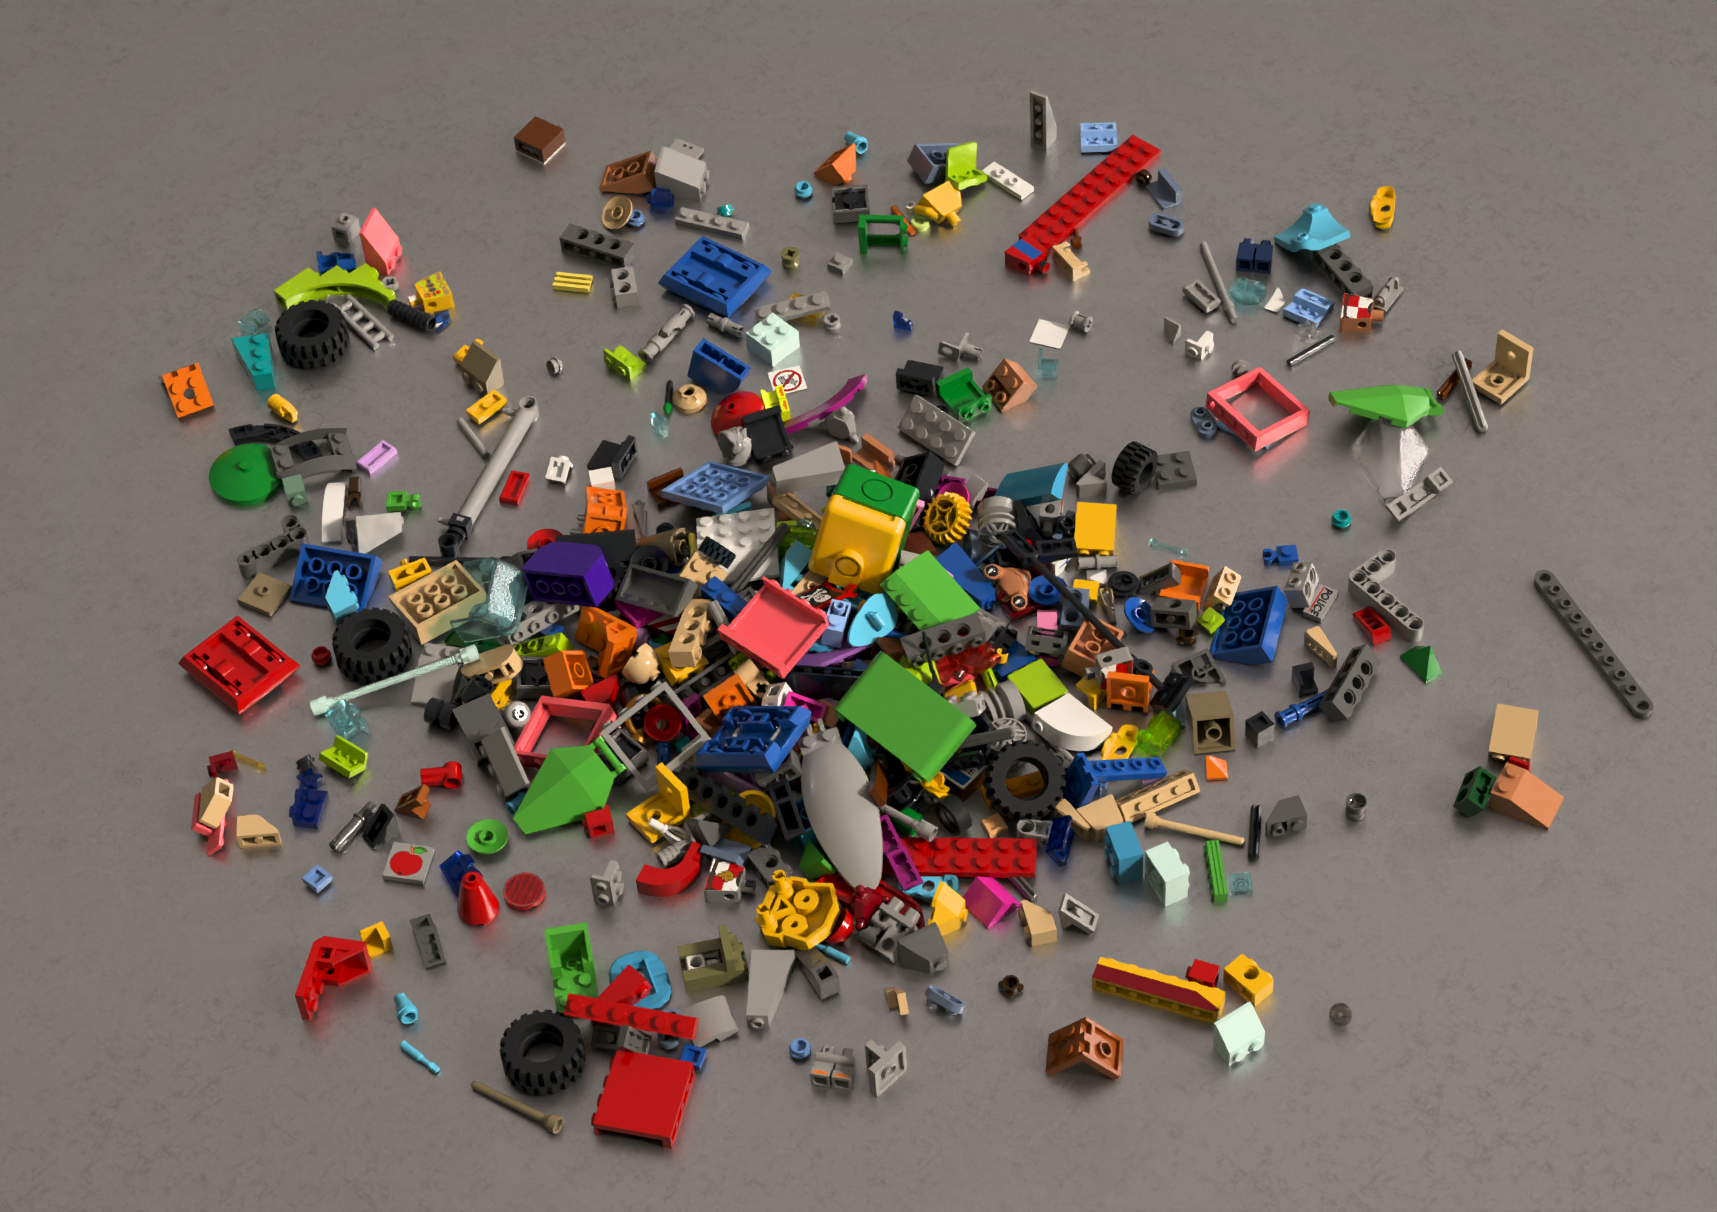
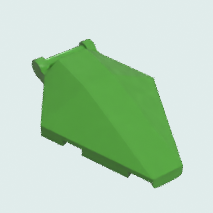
[1328,385,1444,428]
[513,735,627,835]

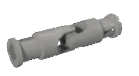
[638,304,695,363]

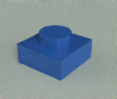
[680,1044,707,1071]

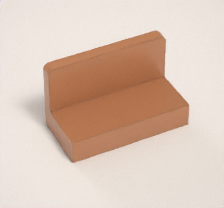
[852,433,895,473]

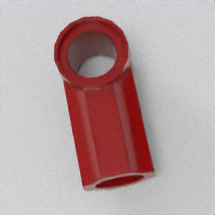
[420,761,462,789]

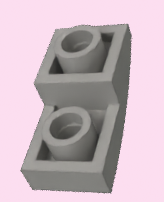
[964,474,989,516]

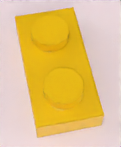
[466,390,507,424]

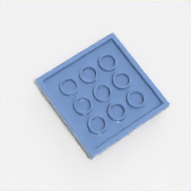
[661,461,770,514]

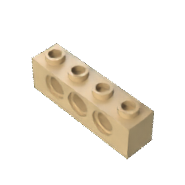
[668,599,714,667]

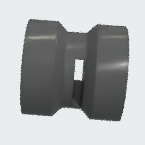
[1345,793,1367,822]

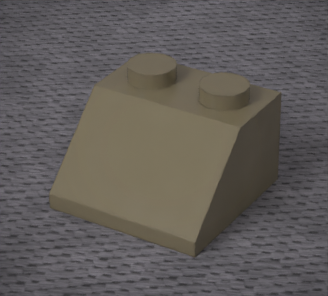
[461,340,505,395]

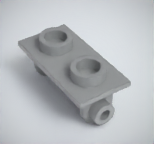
[1373,276,1404,312]

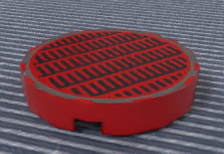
[503,872,546,911]

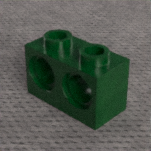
[1453,766,1496,818]

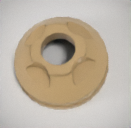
[673,384,707,414]

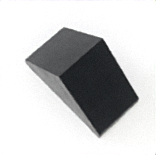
[362,803,400,849]

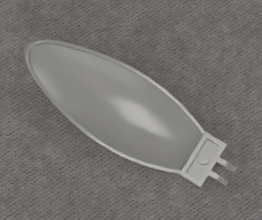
[798,718,883,890]

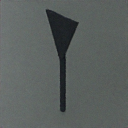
[922,631,940,684]

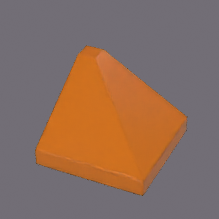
[1205,755,1228,780]

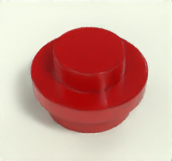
[311,646,332,665]

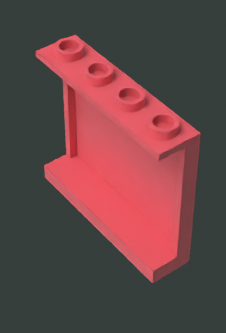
[717,576,829,679]

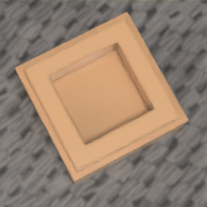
[980,812,1008,838]

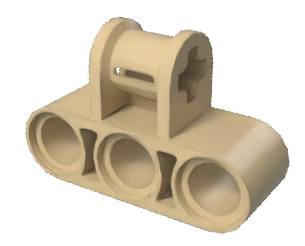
[733,659,770,699]

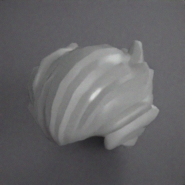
[717,426,752,467]

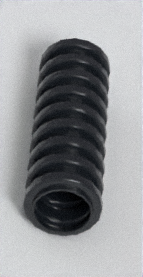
[387,299,436,331]

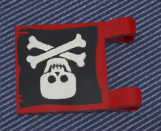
[796,577,859,610]

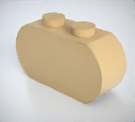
[461,644,523,685]

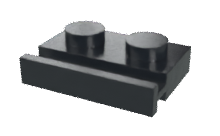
[1149,672,1195,713]

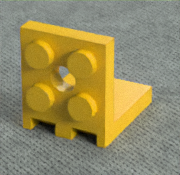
[626,762,691,844]

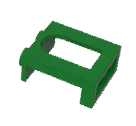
[858,214,908,255]

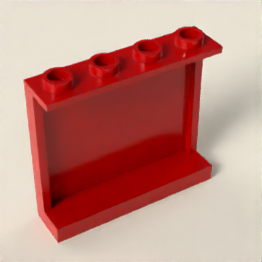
[591,1049,695,1149]

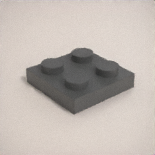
[1154,451,1197,490]

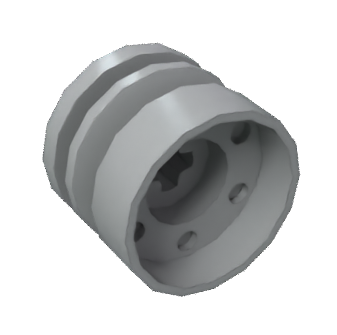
[977,496,1019,548]
[977,680,1026,722]
[989,718,1027,773]

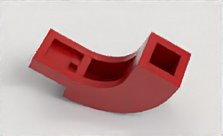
[636,842,703,897]

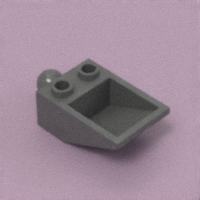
[452,693,515,765]

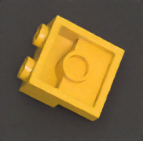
[654,642,709,686]

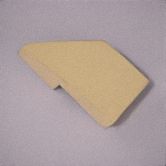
[884,987,909,1015]

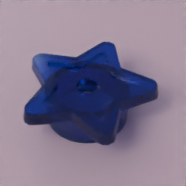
[296,768,323,790]

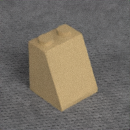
[1488,703,1539,763]

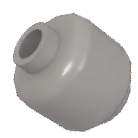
[501,701,530,728]

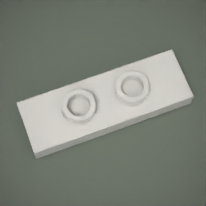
[982,162,1034,201]

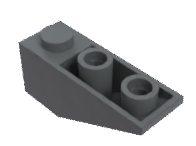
[795,946,841,1000]

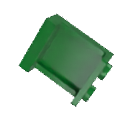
[936,367,992,422]

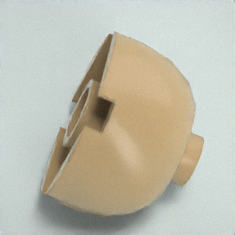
[622,643,660,684]

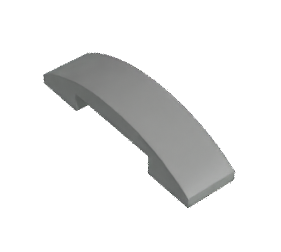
[1386,467,1453,522]

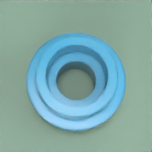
[794,181,812,198]

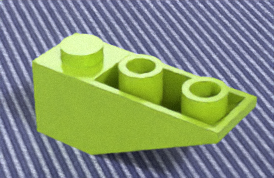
[513,632,574,657]

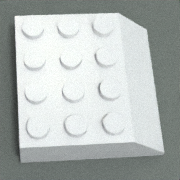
[696,508,780,585]

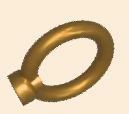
[624,694,669,747]

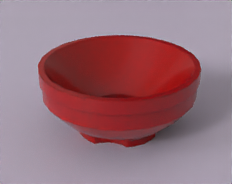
[644,705,681,742]
[824,908,855,944]

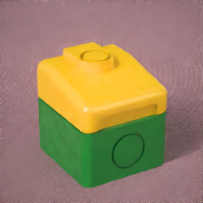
[808,464,920,594]

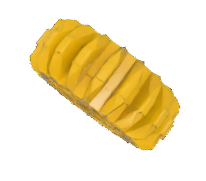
[922,492,973,545]

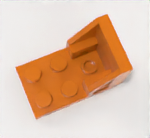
[582,486,627,534]
[575,606,637,679]
[703,673,758,724]

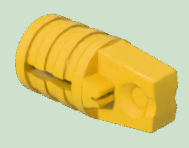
[267,394,298,423]

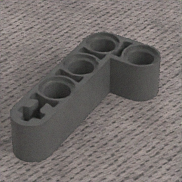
[237,515,310,578]

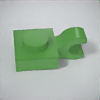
[386,491,422,512]

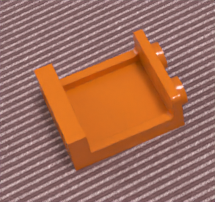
[1159,560,1209,615]

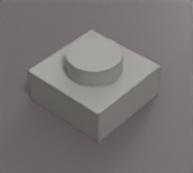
[827,252,853,275]

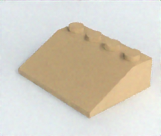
[388,560,489,645]

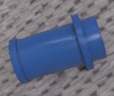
[655,742,672,765]

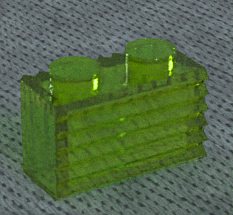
[1137,711,1182,758]

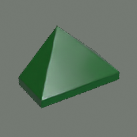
[1400,646,1442,683]

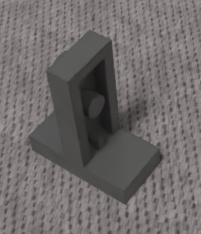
[410,914,446,968]
[590,1025,652,1054]

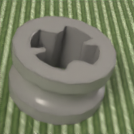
[381,276,399,293]
[824,313,841,331]

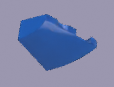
[316,251,356,276]
[992,641,1037,683]

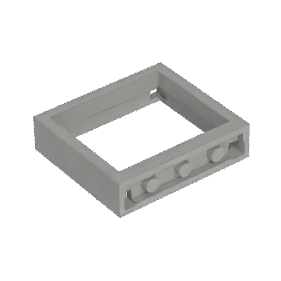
[600,681,712,792]

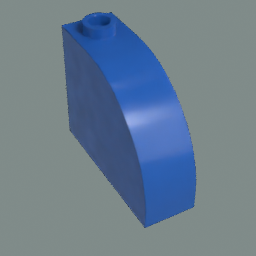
[687,338,751,394]

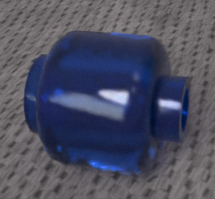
[647,188,674,212]

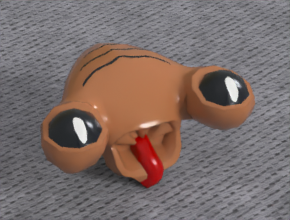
[983,564,1031,612]

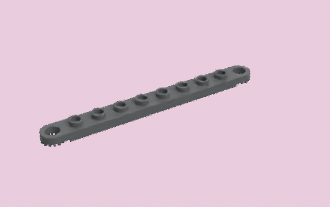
[1534,570,1653,718]

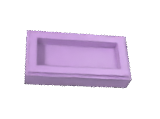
[356,440,397,475]

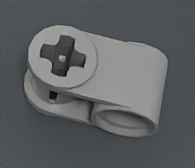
[1016,818,1058,849]

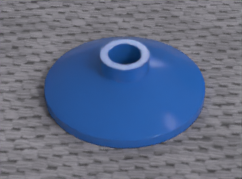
[1028,575,1067,606]
[1124,597,1156,633]

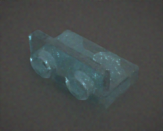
[326,699,370,742]

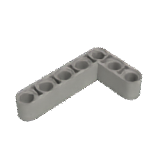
[1348,549,1424,643]

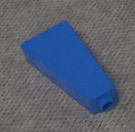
[936,542,996,611]

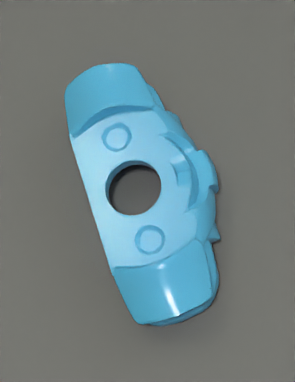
[897,875,959,902]

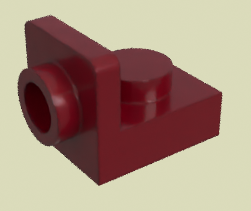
[207,751,238,778]

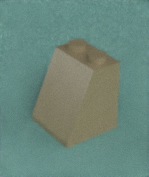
[1185,691,1235,754]

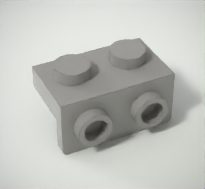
[590,860,624,906]

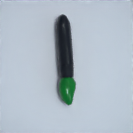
[663,380,673,415]

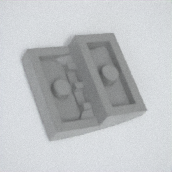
[681,995,739,1047]

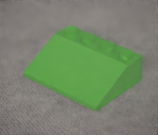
[880,550,980,643]

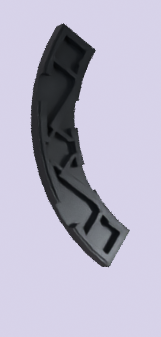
[228,423,323,461]

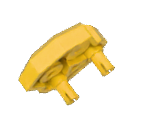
[755,870,841,950]

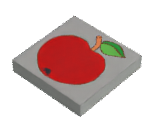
[382,842,435,885]

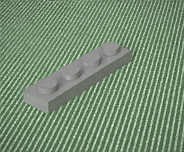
[675,207,749,240]
[754,291,831,324]

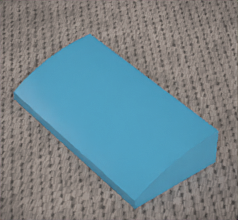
[995,462,1068,506]

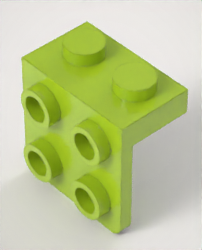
[945,141,987,190]

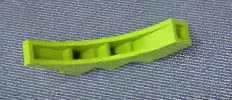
[274,263,396,310]

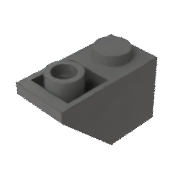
[1265,795,1307,837]

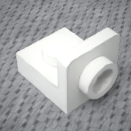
[545,455,573,484]

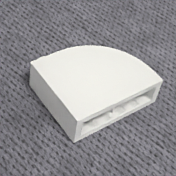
[1031,693,1113,751]

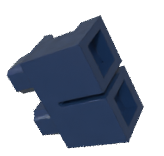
[1236,238,1273,274]

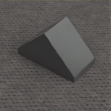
[685,818,732,847]

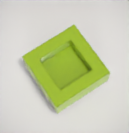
[1196,607,1225,634]

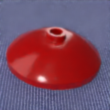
[711,391,765,436]

